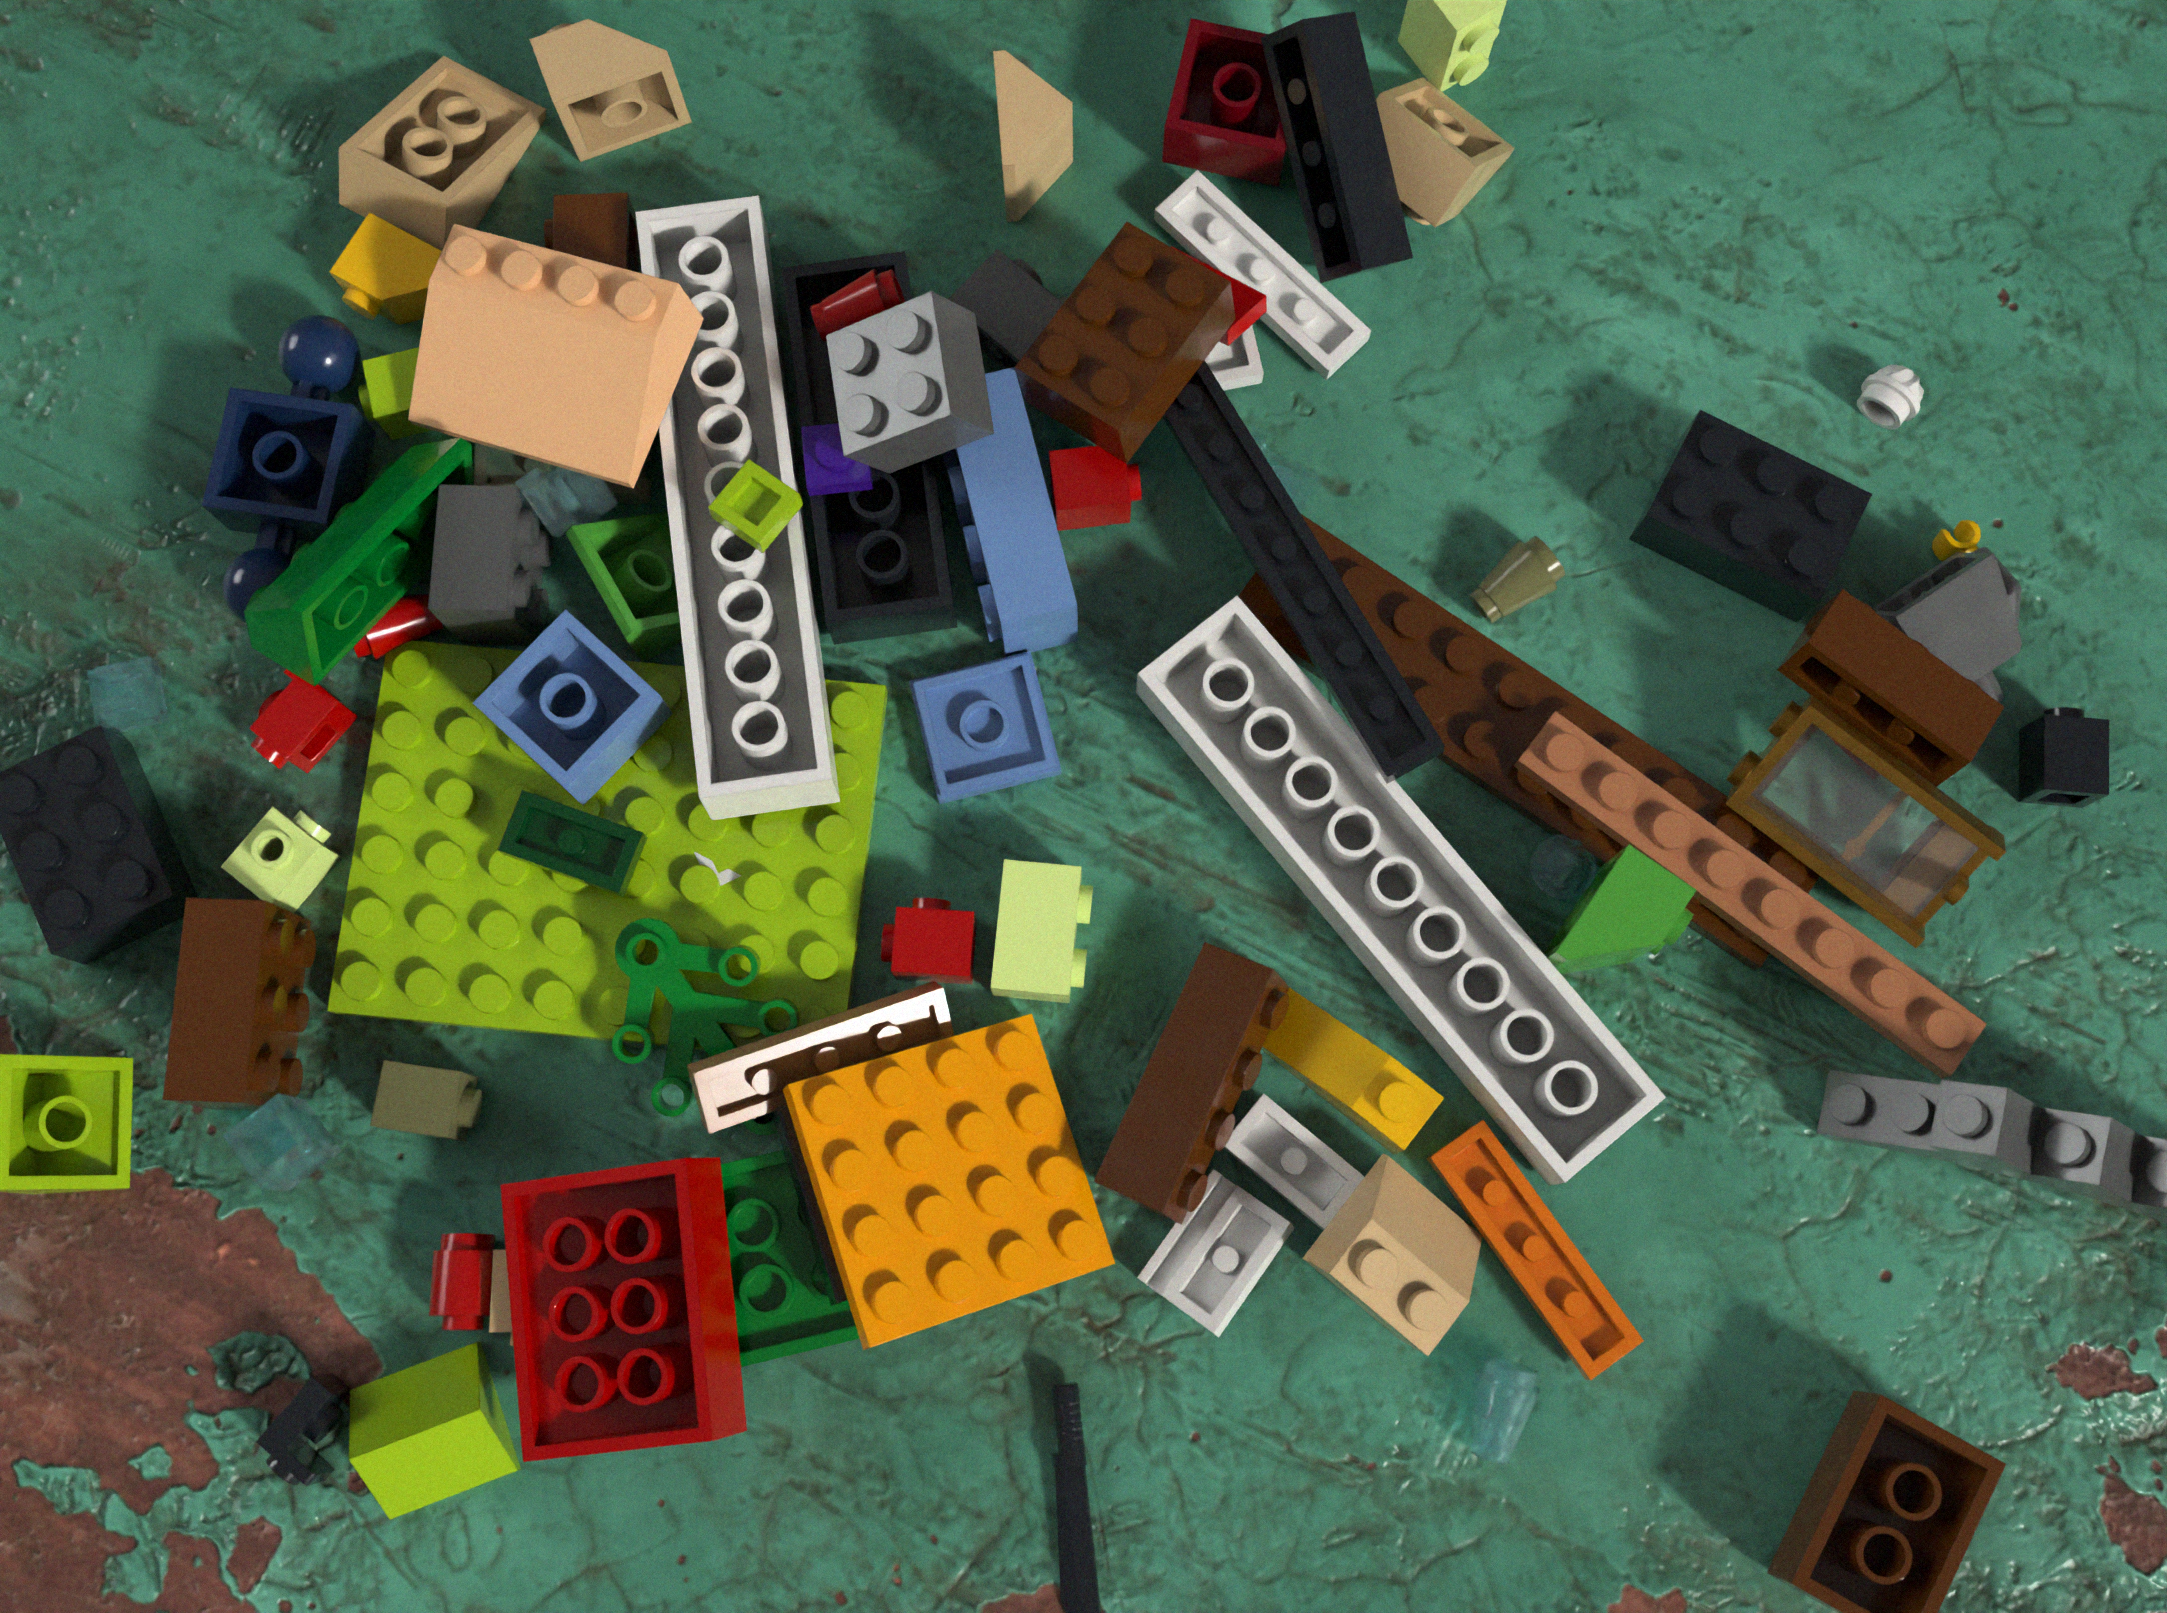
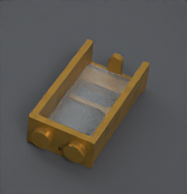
[1725,695,2006,949]

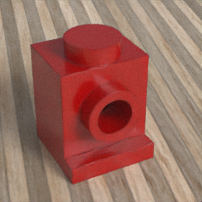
[249,669,358,774]

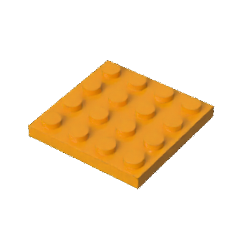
[783,1014,1115,1350]

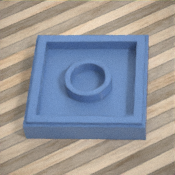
[909,651,1062,804]

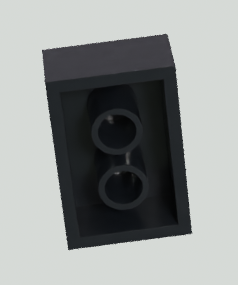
[1629,410,1872,623]
[0,725,199,965]

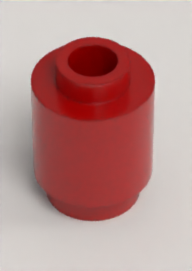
[429,1233,496,1331]

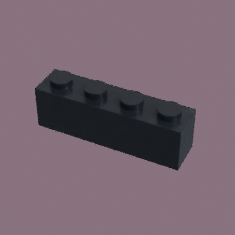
[1261,11,1413,283]

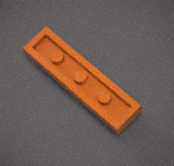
[1427,1120,1644,1380]

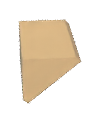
[993,50,1073,222]

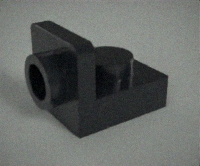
[256,1373,351,1486]

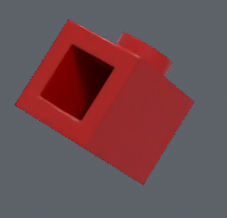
[1049,446,1142,531]
[881,898,977,985]

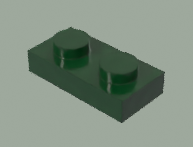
[498,790,648,897]

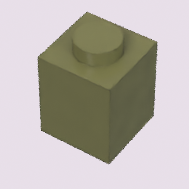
[370,1060,483,1142]

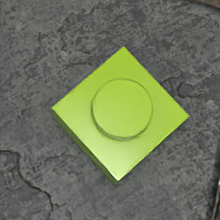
[708,459,803,553]

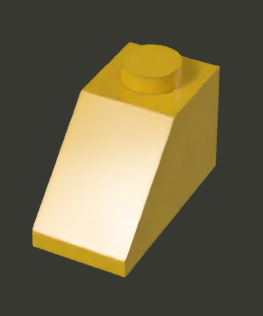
[329,212,442,325]

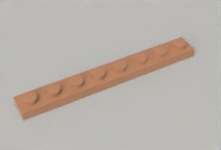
[1514,711,1987,1078]

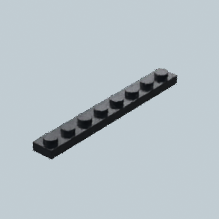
[1162,360,1445,784]

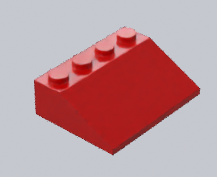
[500,1157,747,1462]

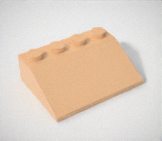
[408,224,704,489]

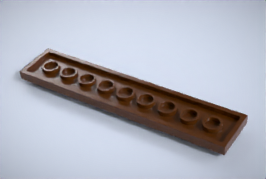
[1238,513,1820,970]

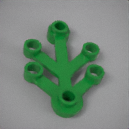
[612,917,799,1135]

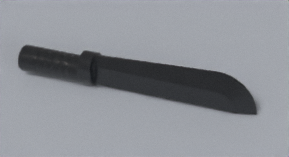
[1052,1382,1101,1613]

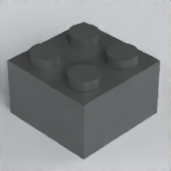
[826,291,994,473]
[428,484,554,646]

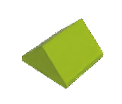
[0,1054,133,1194]
[349,1341,521,1520]

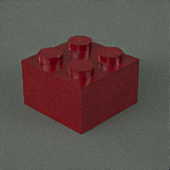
[1162,18,1287,187]

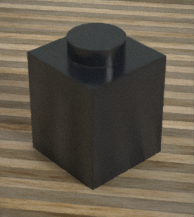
[2019,707,2109,808]

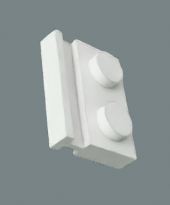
[1137,1169,1295,1337]

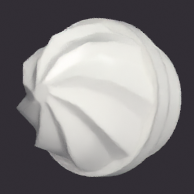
[1857,365,1924,430]

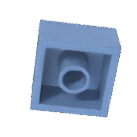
[473,609,673,806]

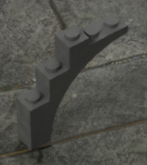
[1816,1070,2167,1224]

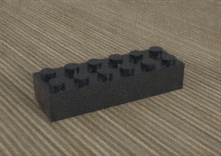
[782,251,958,645]

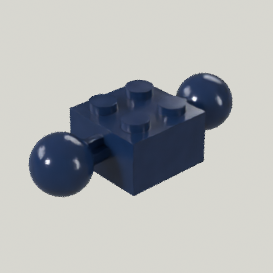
[202,315,376,623]

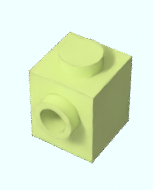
[221,806,341,913]

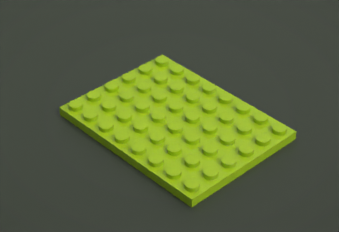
[327,640,888,1050]

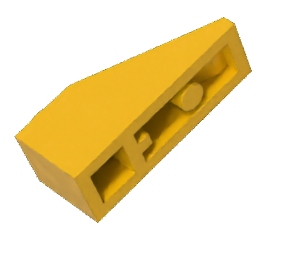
[1261,987,1444,1155]

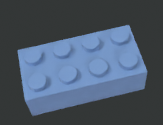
[941,367,1078,657]

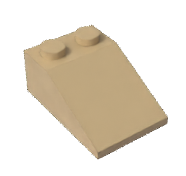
[339,56,547,251]

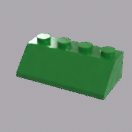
[244,438,474,687]

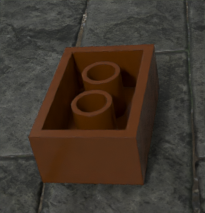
[1015,222,1236,464]
[163,898,316,1113]
[1767,1390,2006,1613]

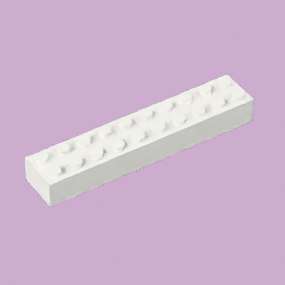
[635,196,840,820]
[1136,596,1666,1186]

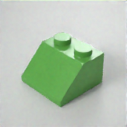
[1543,844,1697,974]

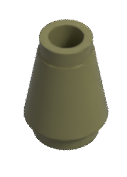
[1468,536,1565,624]

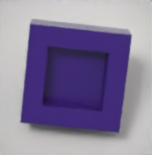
[801,423,873,496]

